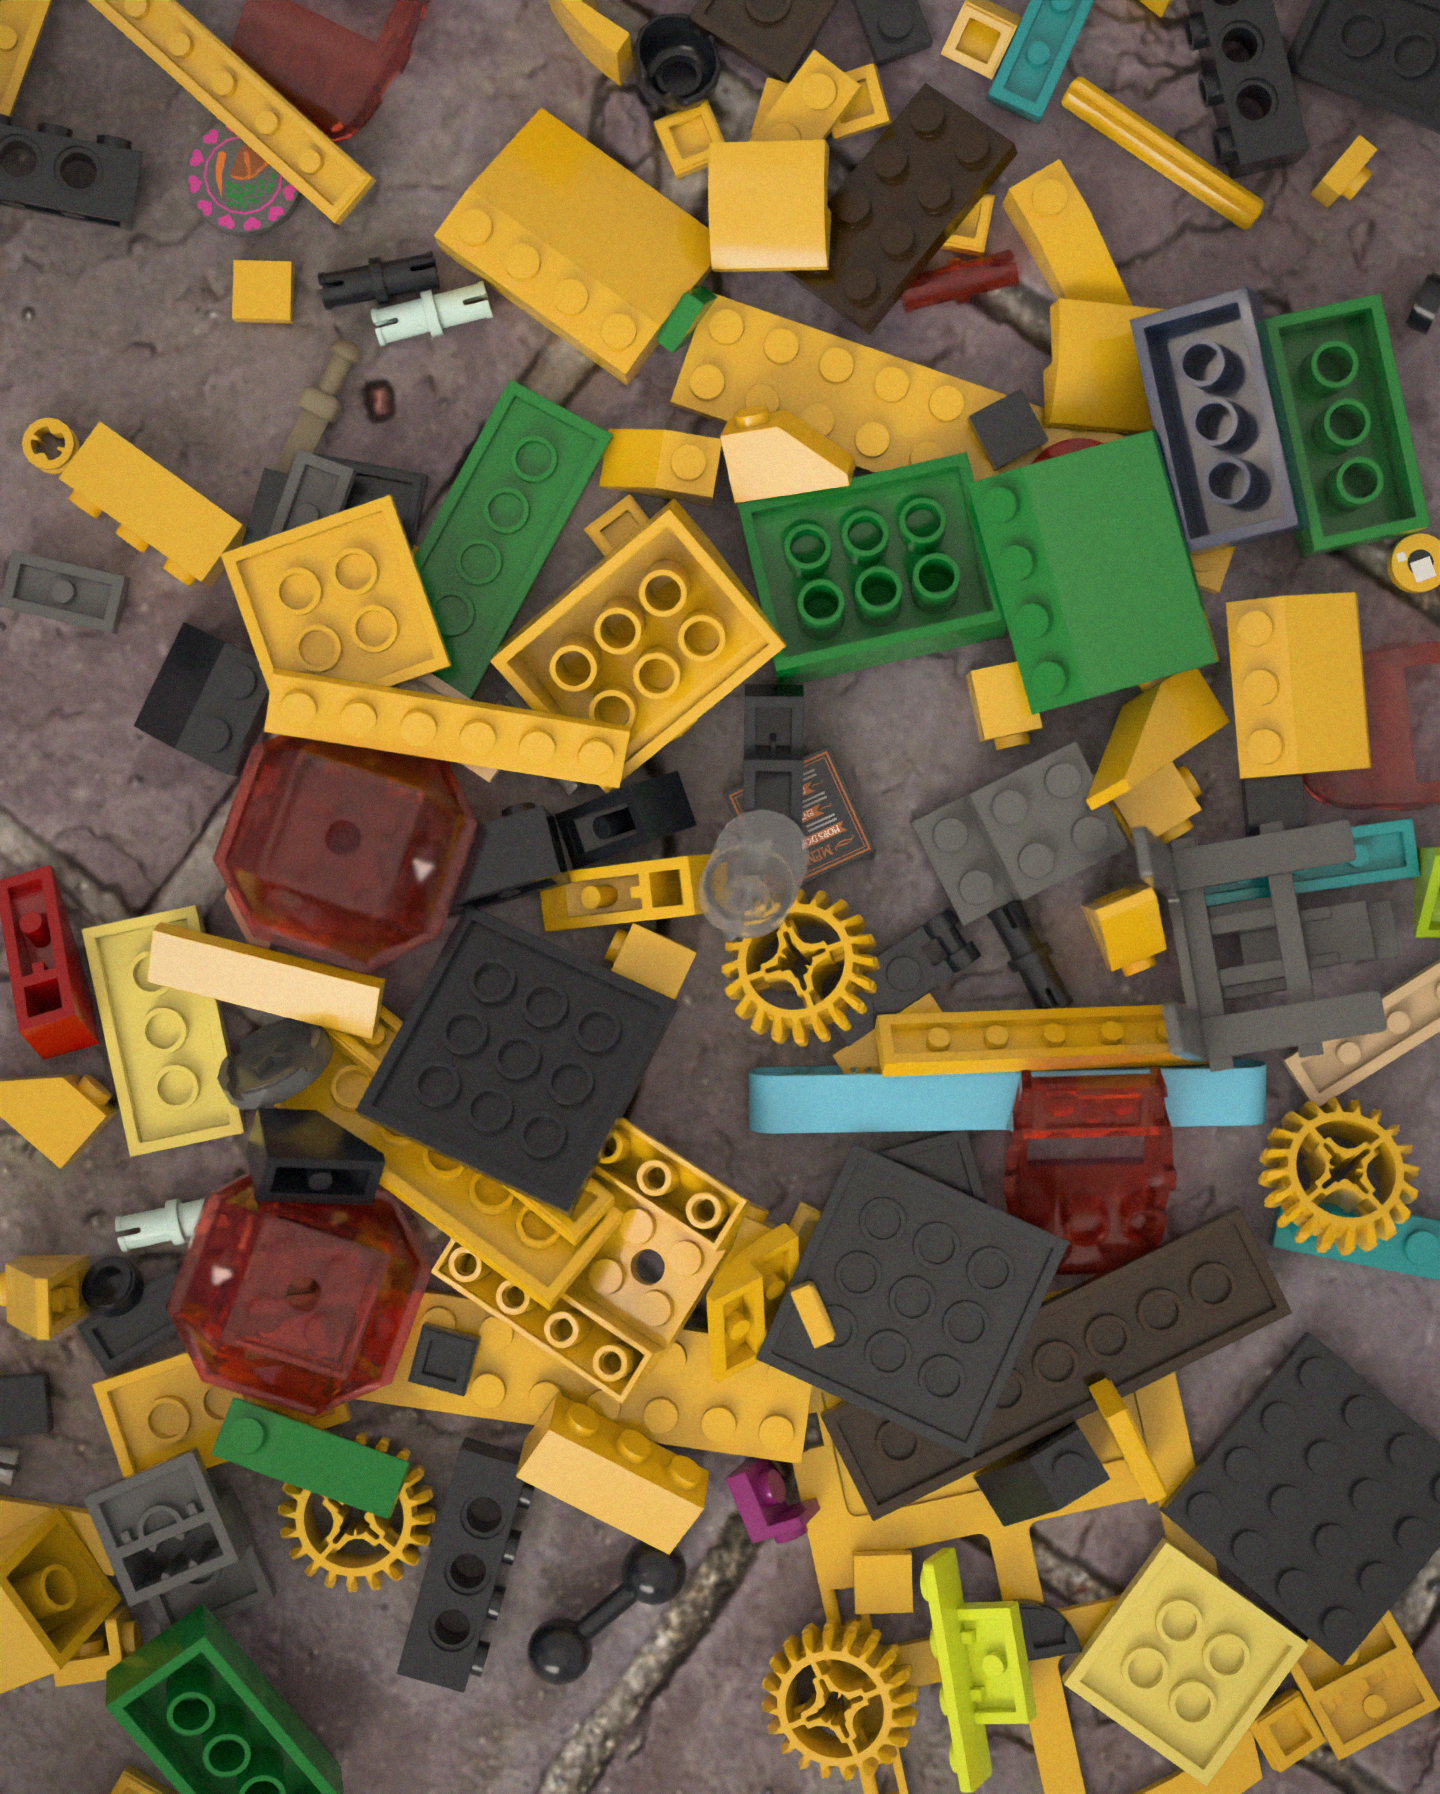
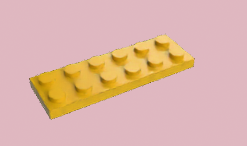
[274,1043,623,1311]

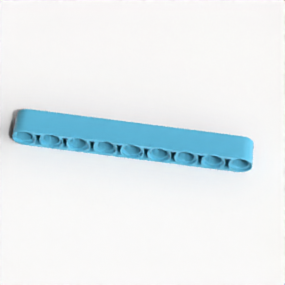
[748,1058,1267,1134]

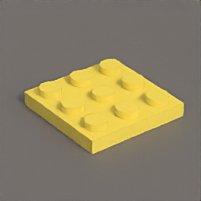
[1061,1537,1309,1787]

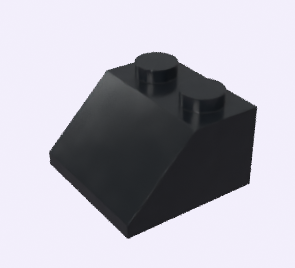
[134,622,270,777]

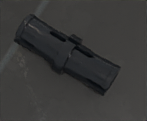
[318,251,440,311]
[987,900,1074,1009]

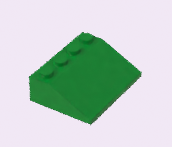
[968,430,1219,715]
[737,452,1007,685]

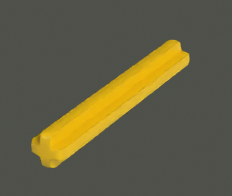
[1061,76,1265,230]

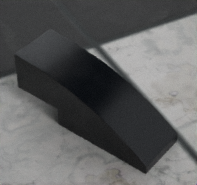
[742,684,804,873]

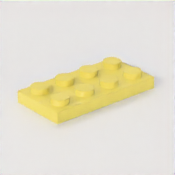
[81,905,248,1157]

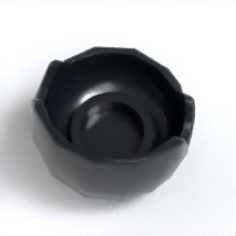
[632,13,722,111]

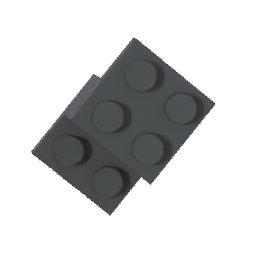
[910,741,1129,926]
[83,1447,277,1632]

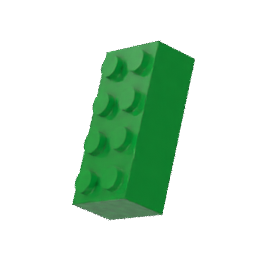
[1265,293,1431,559]
[105,1603,344,1794]

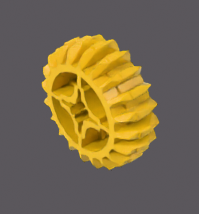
[721,888,880,1046]
[1258,1096,1419,1256]
[278,1432,437,1593]
[762,1617,919,1782]

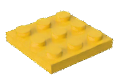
[221,495,452,693]

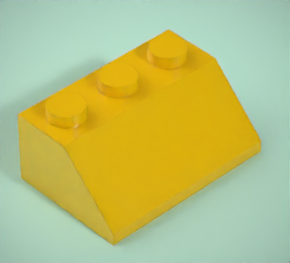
[1225,592,1372,779]

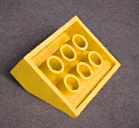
[434,107,712,386]
[490,498,786,794]

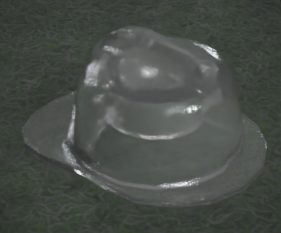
[697,809,810,941]

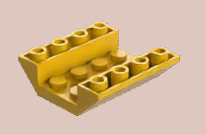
[431,1117,749,1404]

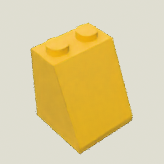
[0,1507,122,1694]

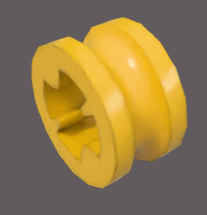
[22,417,80,474]

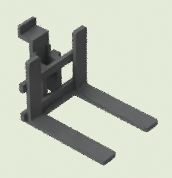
[1133,820,1400,1072]

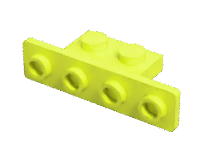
[920,1547,1037,1793]

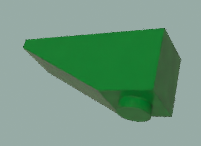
[211,1397,412,1519]

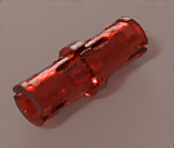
[900,249,1019,314]

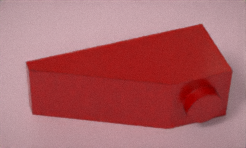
[0,865,99,1060]

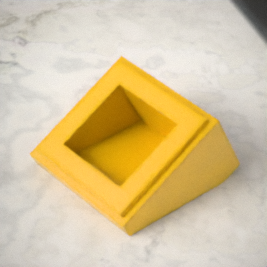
[941,0,1022,80]

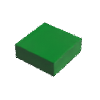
[656,285,718,353]

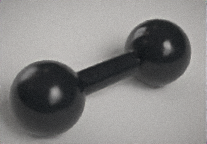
[527,1541,687,1685]

